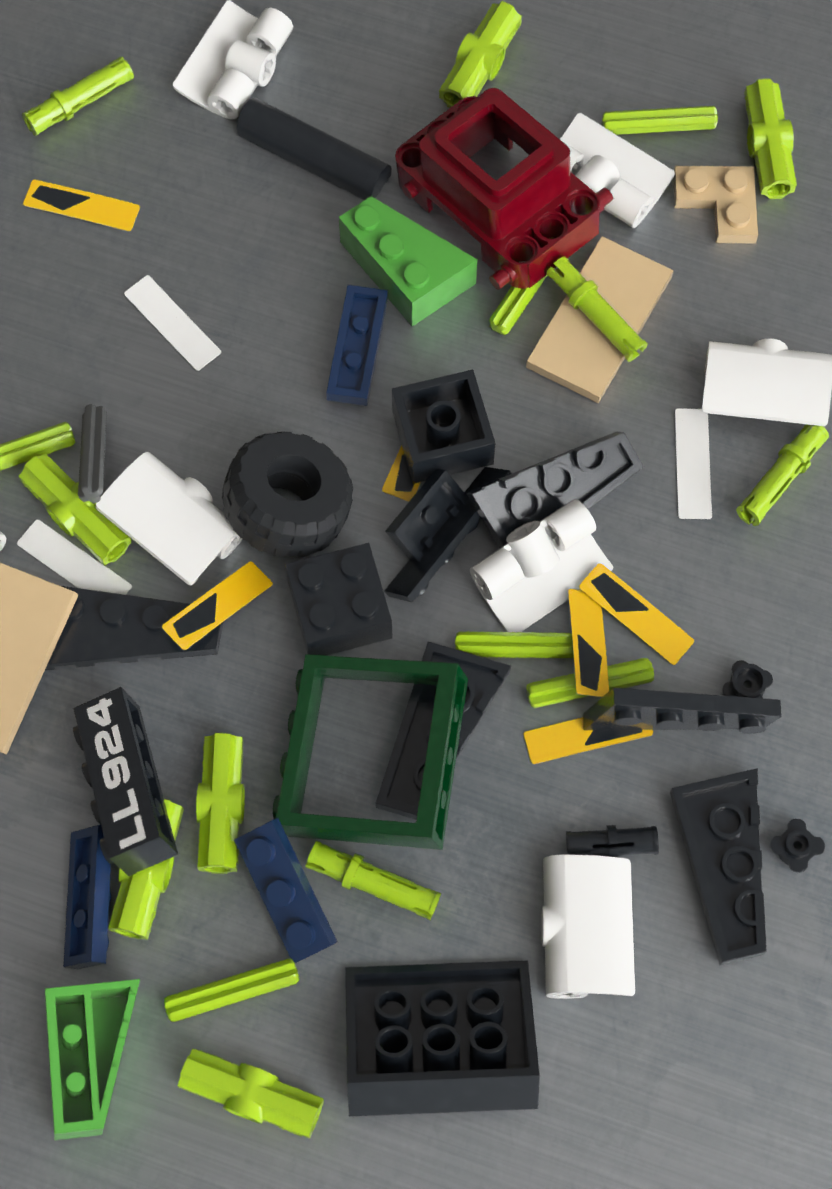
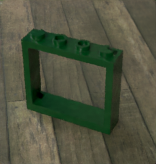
[272,654,468,850]

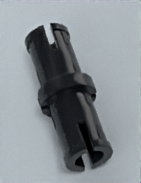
[566,825,659,857]

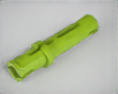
[22,56,134,136]
[546,256,648,362]
[736,424,829,526]
[305,841,442,920]

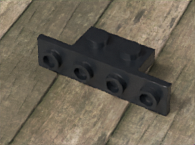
[384,467,512,602]

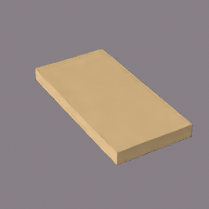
[526,236,674,404]
[0,563,78,755]

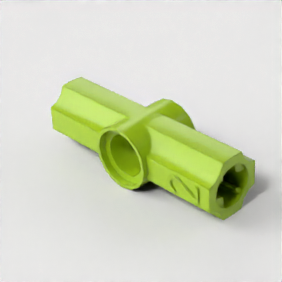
[439,1,522,108]
[744,79,797,199]
[18,453,131,566]
[196,733,245,874]
[108,799,184,940]
[177,1048,324,1139]

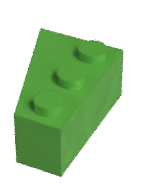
[339,196,478,327]
[45,979,140,1141]

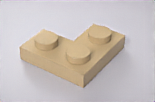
[673,166,758,243]

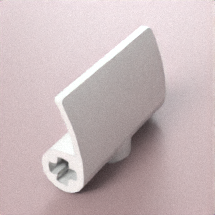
[173,0,293,119]
[560,113,675,228]
[702,339,832,426]
[96,452,242,586]
[470,499,613,632]
[541,855,635,999]

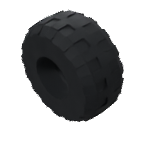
[222,432,353,558]

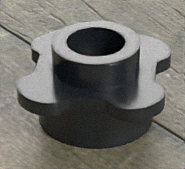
[722,660,773,698]
[770,819,825,873]

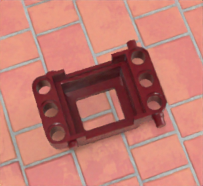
[395,88,613,290]

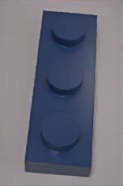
[326,285,388,406]
[234,818,338,963]
[63,825,111,969]

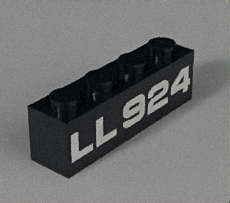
[73,687,178,876]

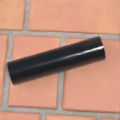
[237,97,392,200]

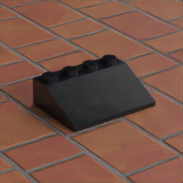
[345,960,540,1117]

